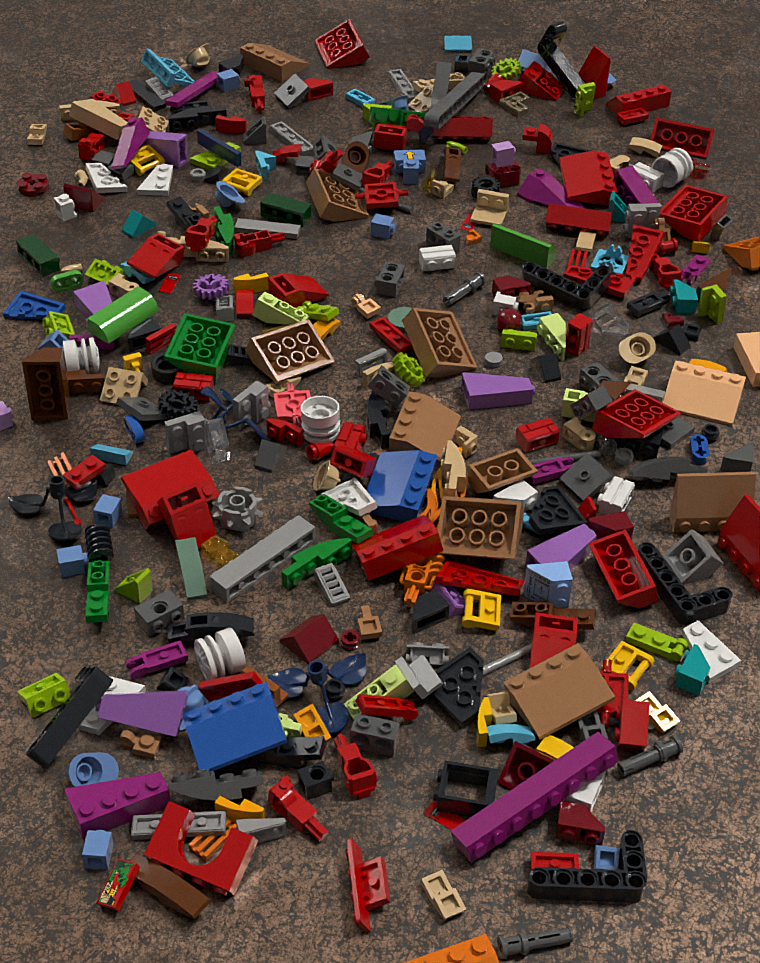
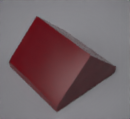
[63,183,105,212]
[279,614,339,665]
[497,741,555,789]

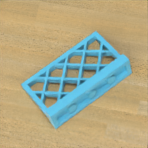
[141,49,195,87]

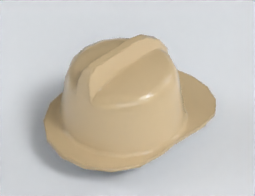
[185,43,210,68]
[619,332,656,364]
[313,460,341,491]

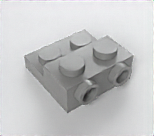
[623,203,661,238]
[233,381,271,430]
[164,411,210,454]

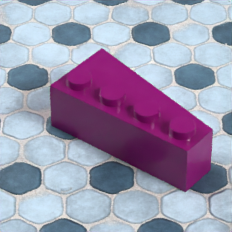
[614,166,662,208]
[64,772,171,840]

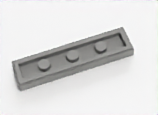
[388,69,419,103]
[270,121,314,156]
[234,218,301,239]
[131,811,227,840]

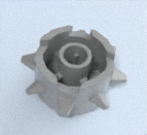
[212,486,264,532]

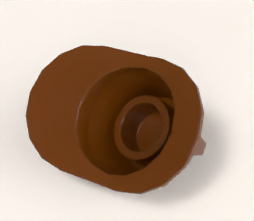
[342,141,369,173]

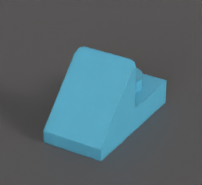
[255,150,276,180]

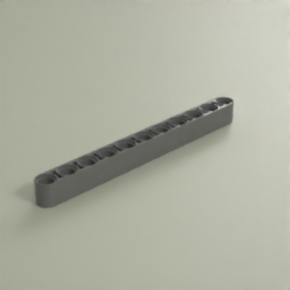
[424,72,487,129]

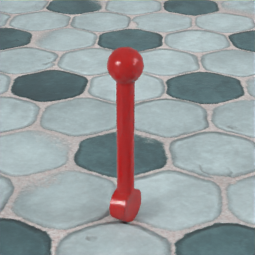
[63,497,82,525]

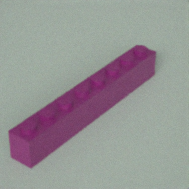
[451,732,619,863]

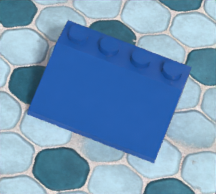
[366,450,438,522]
[183,681,288,772]

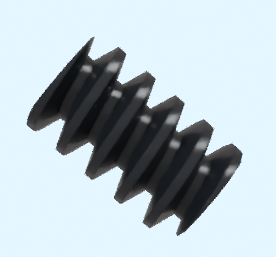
[84,525,114,562]

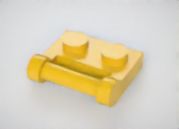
[129,144,165,176]
[222,168,262,196]
[462,589,501,631]
[601,641,655,691]

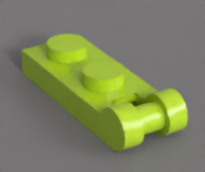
[296,301,340,321]
[625,623,688,661]

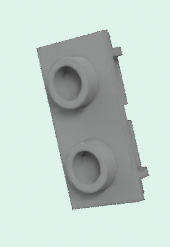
[406,642,449,666]

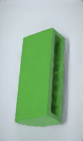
[490,224,555,269]
[87,286,159,344]

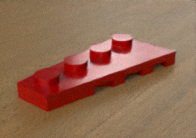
[626,225,664,282]
[563,265,637,299]
[435,560,524,596]

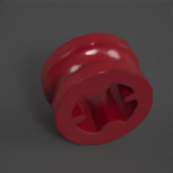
[341,630,360,651]

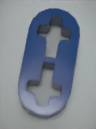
[123,415,145,444]
[689,434,709,465]

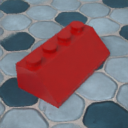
[606,84,672,114]
[650,117,715,159]
[545,203,612,236]
[588,529,659,608]

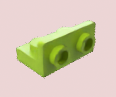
[574,82,596,117]
[85,258,127,287]
[698,284,727,324]
[42,311,75,340]
[500,329,537,351]
[17,673,71,717]

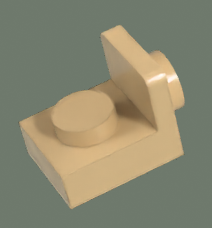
[431,180,454,199]
[455,426,478,458]

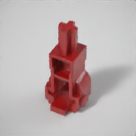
[244,75,265,113]
[78,132,107,162]
[308,148,344,175]
[361,161,394,188]
[185,215,218,253]
[233,230,285,257]
[652,253,683,291]
[333,734,378,799]
[267,775,329,841]

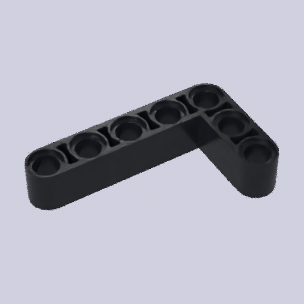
[537,21,586,99]
[521,261,611,310]
[638,542,733,625]
[26,665,113,769]
[526,830,647,903]

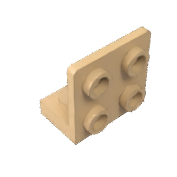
[408,85,433,113]
[135,106,168,132]
[470,189,509,226]
[100,367,148,405]

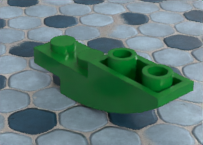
[369,107,426,126]
[211,206,235,256]
[309,494,373,544]
[282,538,352,590]
[85,560,110,623]

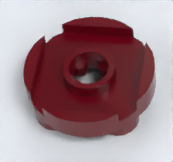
[17,173,49,197]

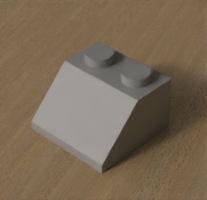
[663,529,724,584]

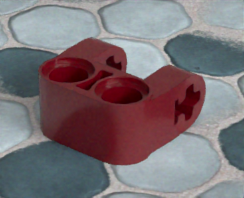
[485,160,521,187]

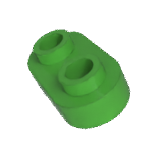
[50,270,84,292]

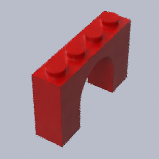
[144,801,258,896]

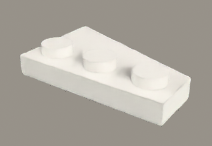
[85,163,127,194]
[137,164,173,196]
[321,477,378,516]
[682,621,741,684]
[78,676,146,735]

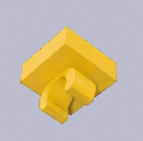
[123,352,143,372]

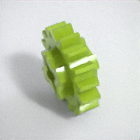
[491,58,522,80]
[392,352,426,387]

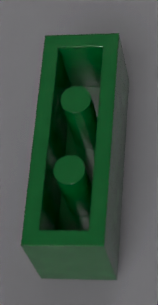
[260,193,311,227]
[16,234,60,277]

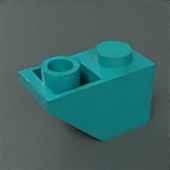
[669,279,698,313]
[674,644,710,696]

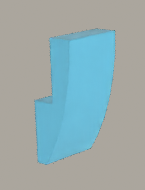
[119,262,155,284]
[487,724,535,745]

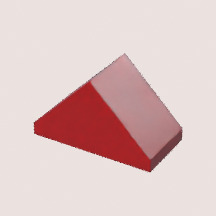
[112,81,136,106]

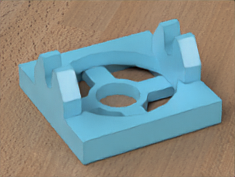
[590,244,629,275]

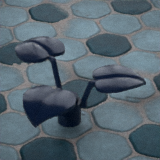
[201,386,267,441]
[268,653,367,734]

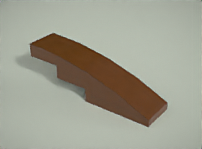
[129,853,210,919]

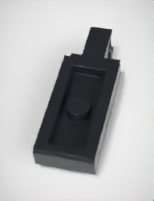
[627,290,671,317]

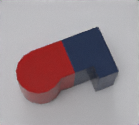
[406,114,433,143]

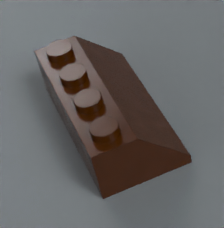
[22,347,71,419]

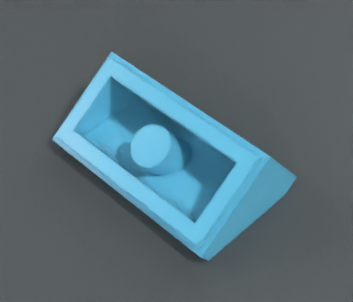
[444,36,472,52]
[90,444,133,465]

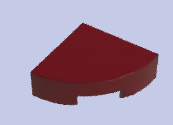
[662,313,685,328]

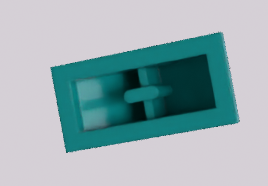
[608,191,628,223]
[122,210,156,239]

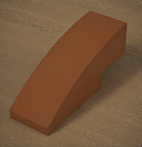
[63,121,100,141]

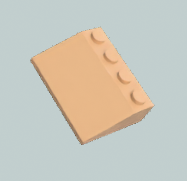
[663,361,746,426]

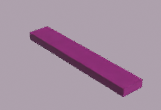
[165,71,220,108]

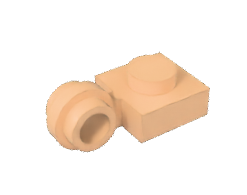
[351,294,381,319]

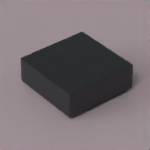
[683,323,702,341]

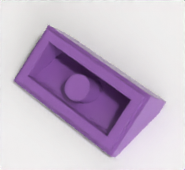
[429,582,465,618]

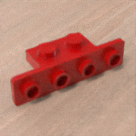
[345,838,391,933]

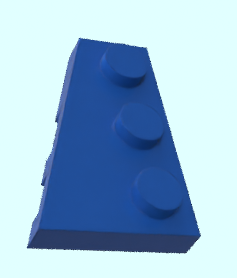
[3,290,66,320]

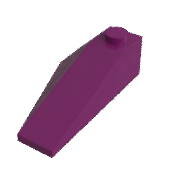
[111,117,150,169]
[517,168,584,208]

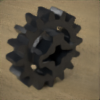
[158,389,198,419]

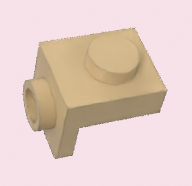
[487,691,517,725]

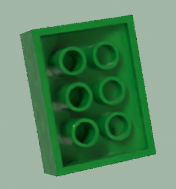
[164,313,235,384]

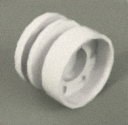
[652,148,693,188]
[63,337,100,374]
[301,396,340,443]
[194,628,246,680]

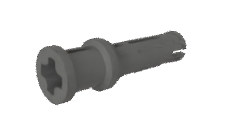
[443,272,486,306]
[617,735,683,776]
[497,927,574,959]

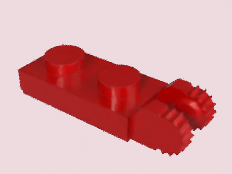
[356,694,419,721]

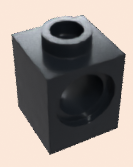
[298,761,334,801]

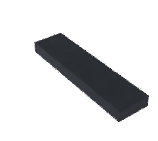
[130,79,167,112]

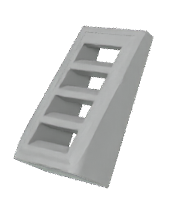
[145,77,173,101]
[216,295,234,322]
[314,563,350,606]
[236,818,287,843]

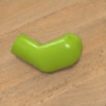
[445,141,468,154]

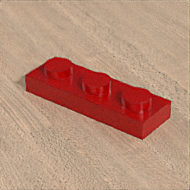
[369,317,414,353]
[198,671,263,702]

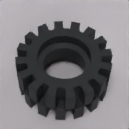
[471,176,500,199]

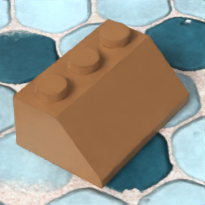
[467,448,538,493]

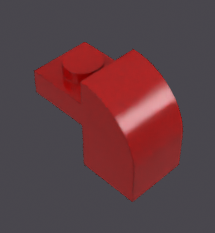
[522,124,553,154]

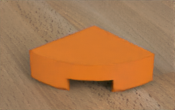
[466,229,482,246]

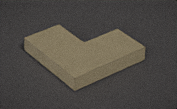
[499,92,530,117]

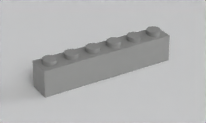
[210,515,315,603]

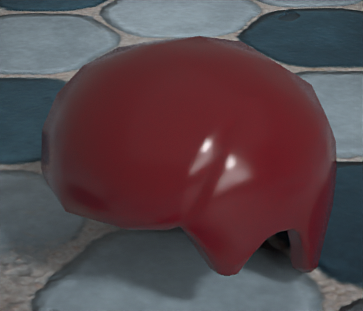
[496,309,522,332]

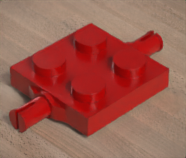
[355,182,408,209]
[597,659,629,728]

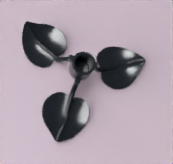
[8,475,98,541]

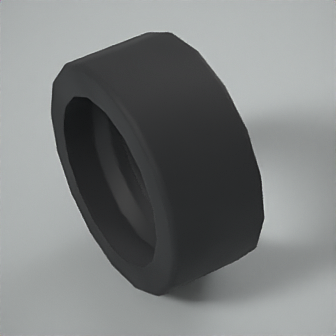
[151,352,186,384]

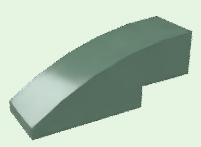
[175,537,207,601]

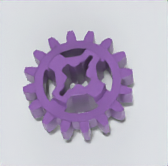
[193,274,230,300]

